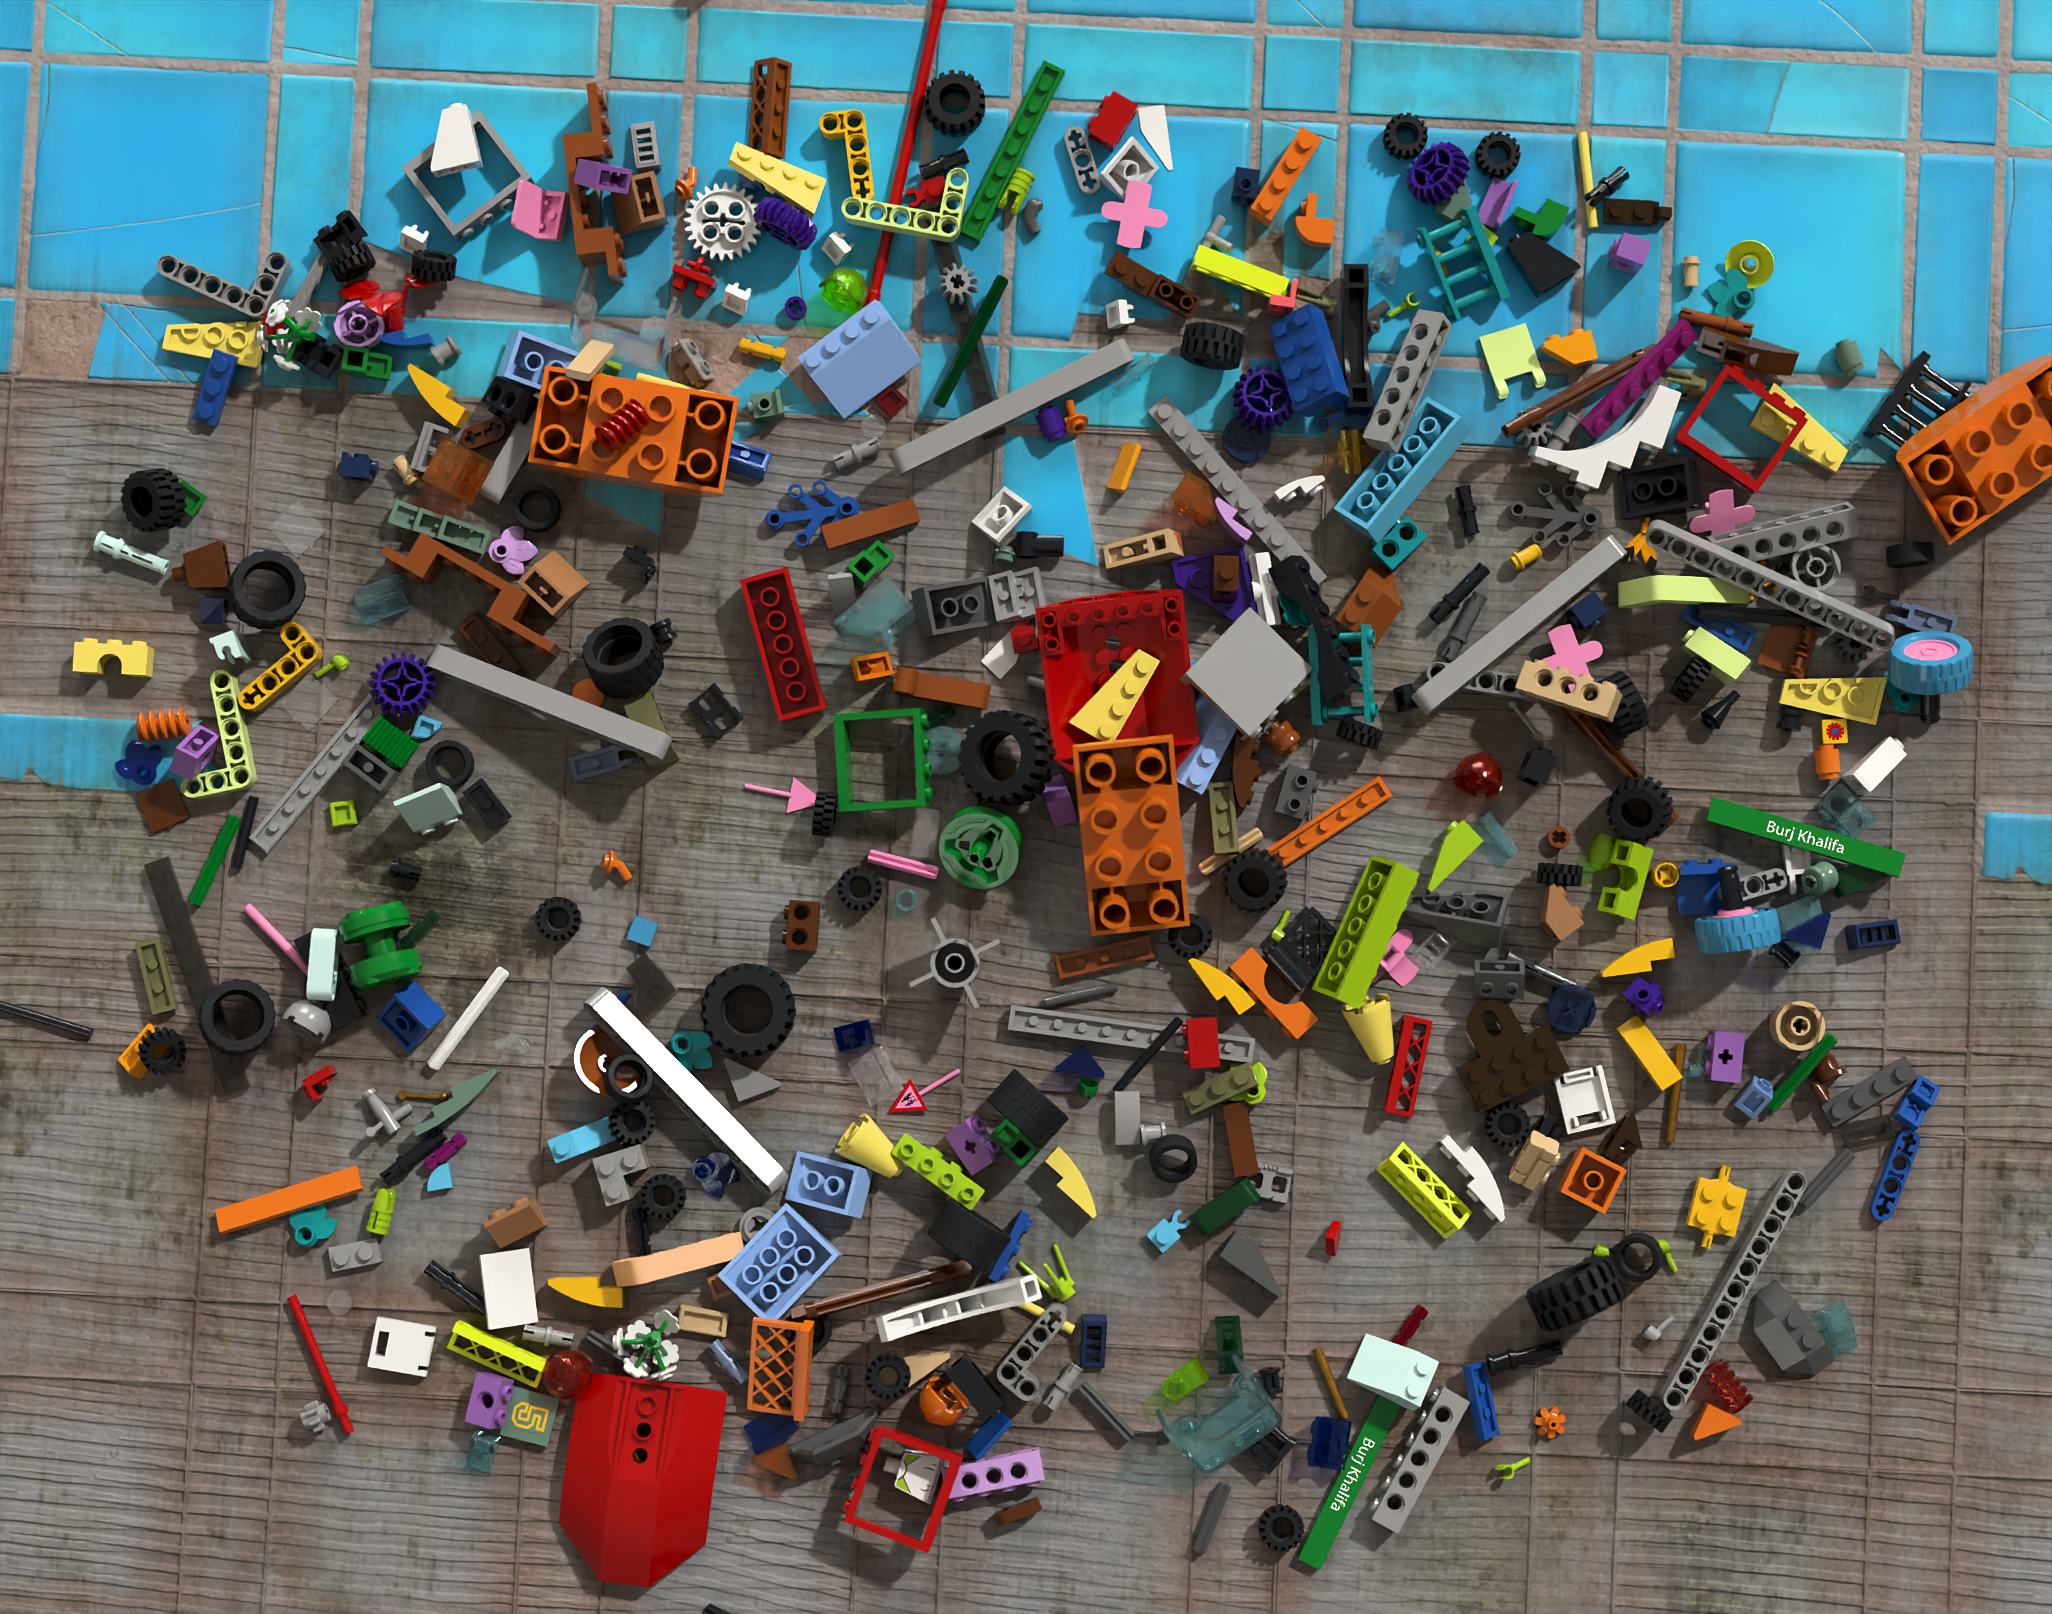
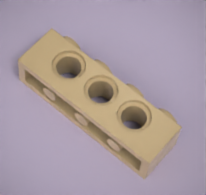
[1515,659,1622,722]

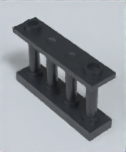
[1862,351,1971,447]

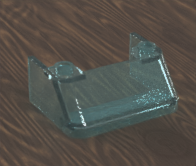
[831,576,916,649]
[1156,1353,1282,1474]

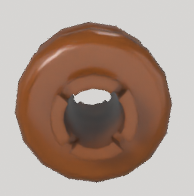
[1264,720,1301,756]

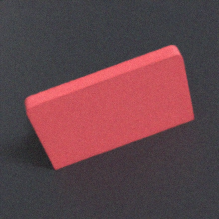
[1266,279,1298,317]

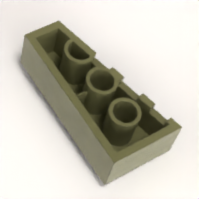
[618,688,680,771]

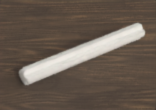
[427,967,509,1070]

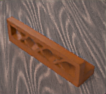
[748,57,792,159]

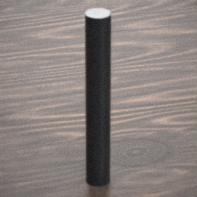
[232,796,259,869]

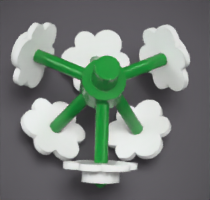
[256,299,322,371]
[612,1310,680,1381]

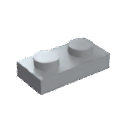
[328,1237,383,1272]

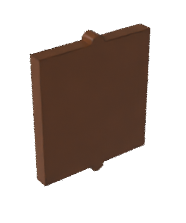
[136,778,191,833]

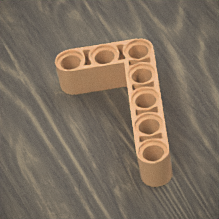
[611,1231,744,1287]

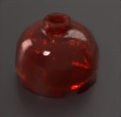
[1453,752,1503,798]
[541,1350,593,1400]

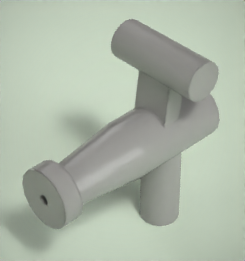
[361,1088,414,1139]

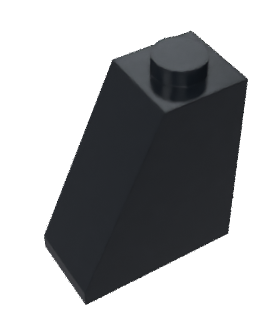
[1505,232,1581,298]

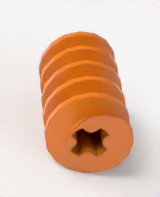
[137,707,192,743]

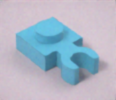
[1146,1209,1191,1253]

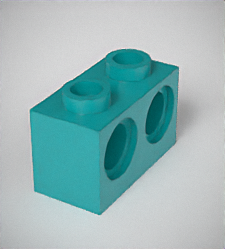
[1370,515,1428,572]

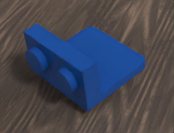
[1676,859,1730,915]

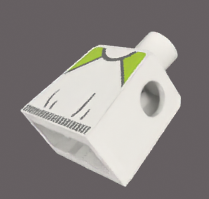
[883,1450,944,1504]

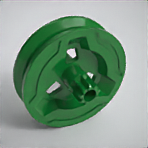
[939,805,1023,889]

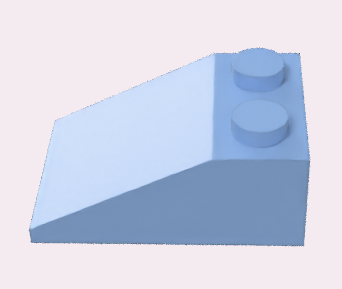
[496,330,579,391]
[785,1151,873,1218]

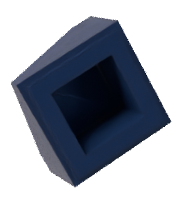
[200,597,228,625]

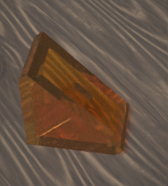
[750,1440,800,1481]

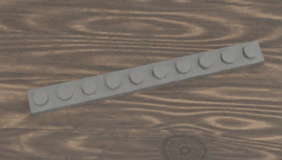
[1147,395,1327,585]
[1008,1005,1255,1063]

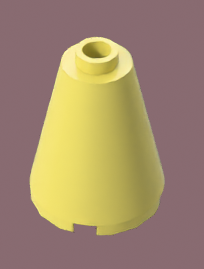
[1341,993,1395,1065]
[835,1113,905,1178]

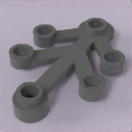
[1506,481,1602,548]

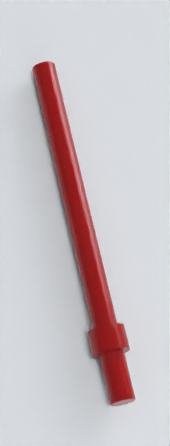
[287,1294,354,1435]

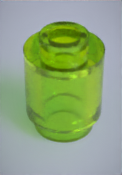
[1586,833,1615,871]

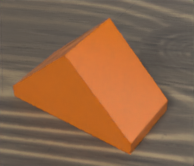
[849,651,894,686]
[1689,1401,1742,1441]

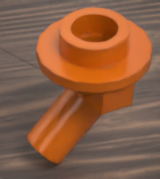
[674,167,698,201]
[1064,399,1088,434]
[601,850,632,882]

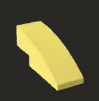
[1045,1146,1097,1219]

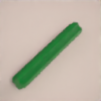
[188,815,241,906]
[1766,1033,1838,1112]

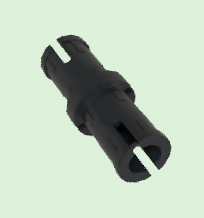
[919,148,969,181]
[1585,166,1630,207]
[1455,485,1480,536]

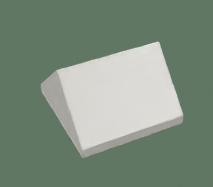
[1100,136,1159,201]
[971,486,1032,547]

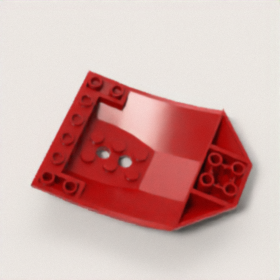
[1035,589,1200,774]
[559,1372,728,1588]

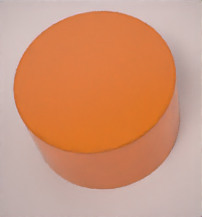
[572,679,607,708]

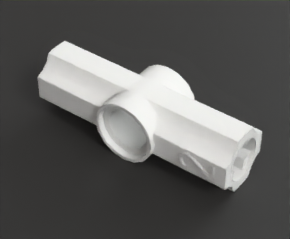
[1248,552,1281,627]

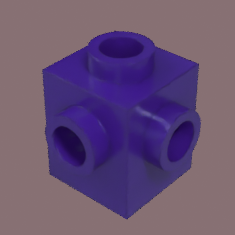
[1623,976,1666,1019]

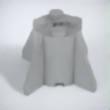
[909,917,1000,1009]

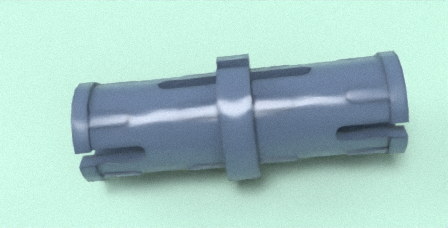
[706,1339,749,1387]

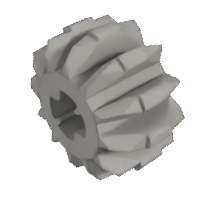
[937,263,978,305]
[1513,407,1553,448]

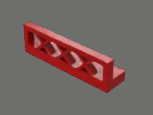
[1383,1015,1433,1117]

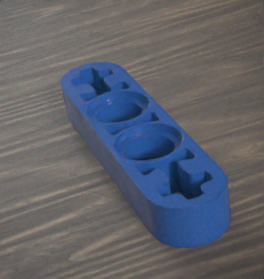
[1869,1129,1920,1221]

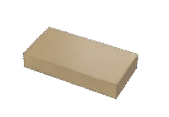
[677,1304,730,1338]

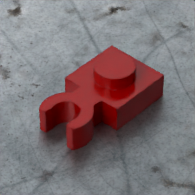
[905,175,945,208]
[1010,619,1039,654]

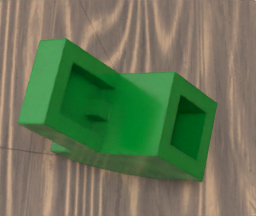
[1510,198,1569,240]
[341,345,393,381]
[845,539,895,589]
[991,1118,1041,1169]

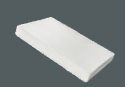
[479,1248,538,1330]

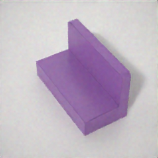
[1478,177,1519,232]

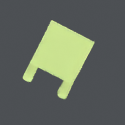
[1479,323,1546,400]

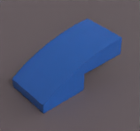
[380,330,435,350]
[1893,1074,1940,1132]

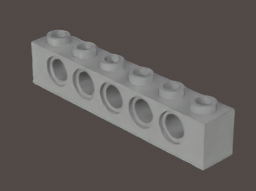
[1363,309,1452,454]
[1706,502,1860,568]
[1369,1385,1470,1534]

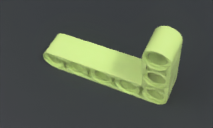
[842,168,969,242]
[1618,575,1750,608]
[181,670,257,799]

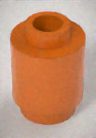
[1814,744,1841,780]

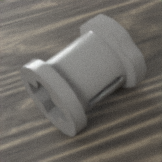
[430,335,462,366]
[1140,1122,1166,1147]

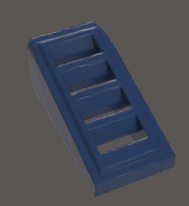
[1844,919,1901,951]
[1080,1314,1107,1368]

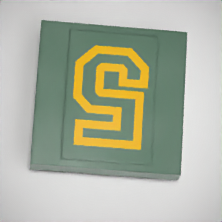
[500,1385,561,1447]

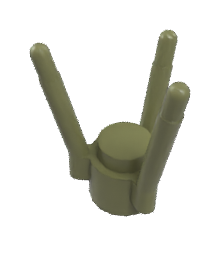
[1276,282,1337,320]
[1665,368,1706,402]

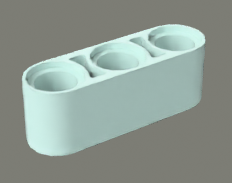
[306,928,340,1001]

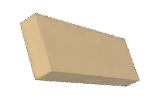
[566,339,615,382]

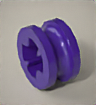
[785,296,807,320]

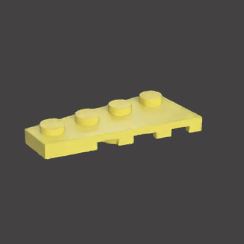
[727,142,827,220]
[162,321,263,369]
[1749,382,1848,473]
[1069,649,1160,742]
[1778,677,1887,725]

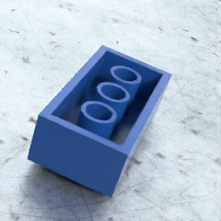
[1268,304,1350,418]

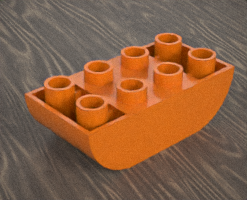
[1896,353,2052,545]
[528,365,740,498]
[1072,734,1190,936]

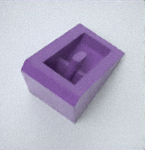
[1042,774,1077,828]

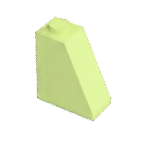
[1680,626,1751,685]

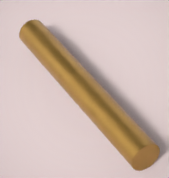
[1312,1347,1349,1420]

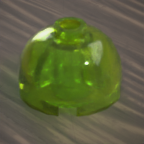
[819,267,869,316]

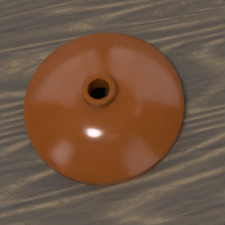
[573,1026,642,1097]

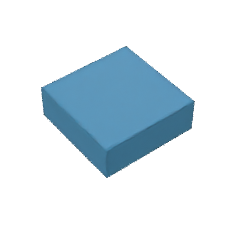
[627,916,659,947]

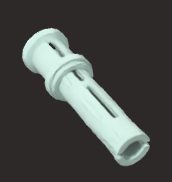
[93,531,170,575]

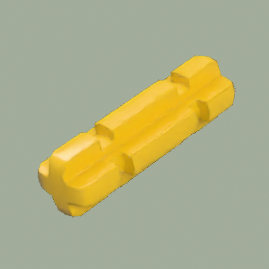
[739,338,786,363]

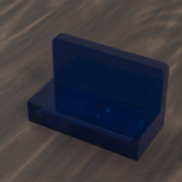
[744,1402,801,1455]

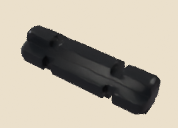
[632,1208,651,1256]

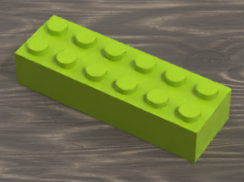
[1312,855,1420,1009]

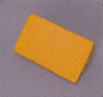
[1107,443,1141,494]
[117,1023,170,1079]

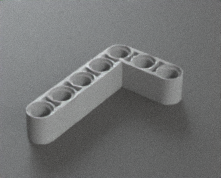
[157,251,292,321]

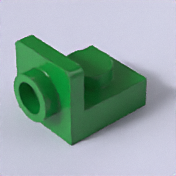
[178,478,207,517]

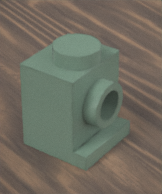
[747,389,785,422]

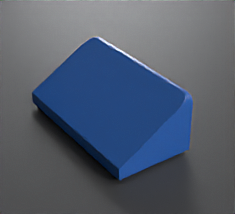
[727,441,772,481]
[966,1411,1012,1460]

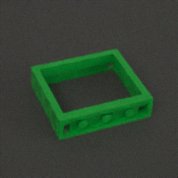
[833,708,933,813]

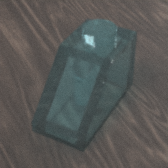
[1815,1300,1858,1356]

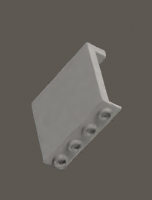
[1179,607,1313,741]

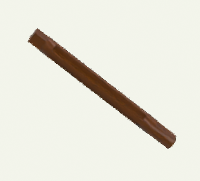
[1501,343,1655,438]
[1558,689,1679,828]
[790,1260,973,1323]

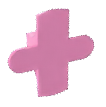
[1101,181,1167,248]
[1689,489,1755,535]
[1541,624,1603,692]
[1371,929,1419,987]

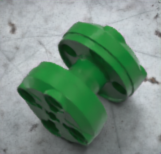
[337,901,423,992]

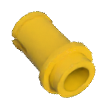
[1509,543,1542,570]

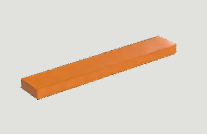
[1266,776,1392,867]
[215,1166,364,1235]

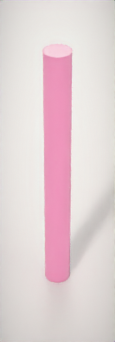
[243,903,309,977]

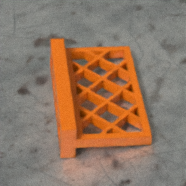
[747,1317,815,1422]

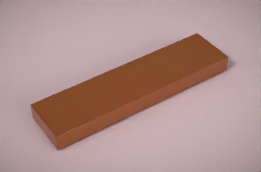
[820,498,921,550]
[1054,935,1155,980]

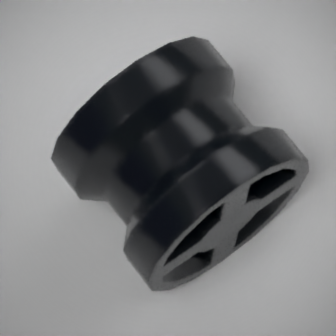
[648,618,678,646]
[1776,708,1804,732]

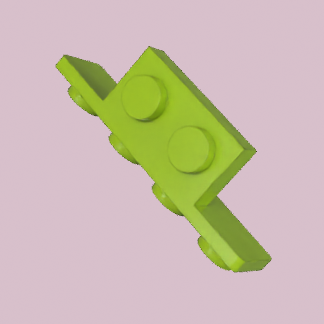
[892,1133,985,1210]

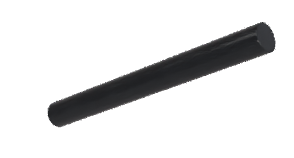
[0,1001,94,1038]
[1113,1016,1183,1091]

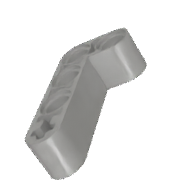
[997,1302,1068,1401]

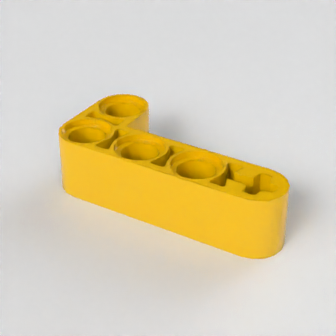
[819,109,875,201]
[238,622,323,712]

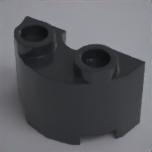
[313,210,368,261]
[291,333,344,380]

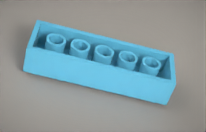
[1334,397,1471,544]

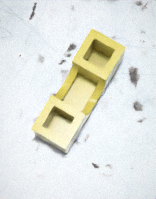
[72,638,154,678]

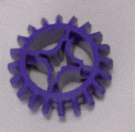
[1406,141,1470,206]
[753,197,818,250]
[1232,365,1295,430]
[369,652,436,718]

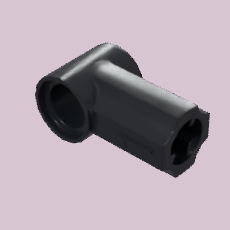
[1016,531,1064,559]

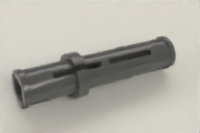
[1441,591,1488,663]
[1504,950,1577,988]

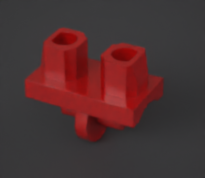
[672,257,718,300]

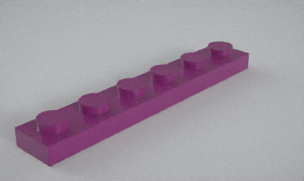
[1579,319,1698,441]

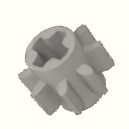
[300,1400,331,1433]

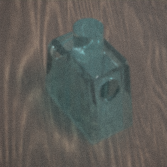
[1775,894,1826,955]

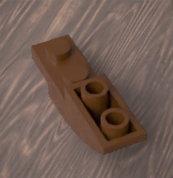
[1103,251,1202,320]
[1695,326,1800,376]
[1231,719,1267,810]

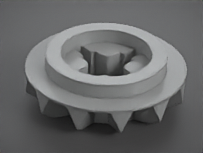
[739,1207,775,1243]

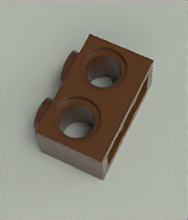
[782,900,821,952]

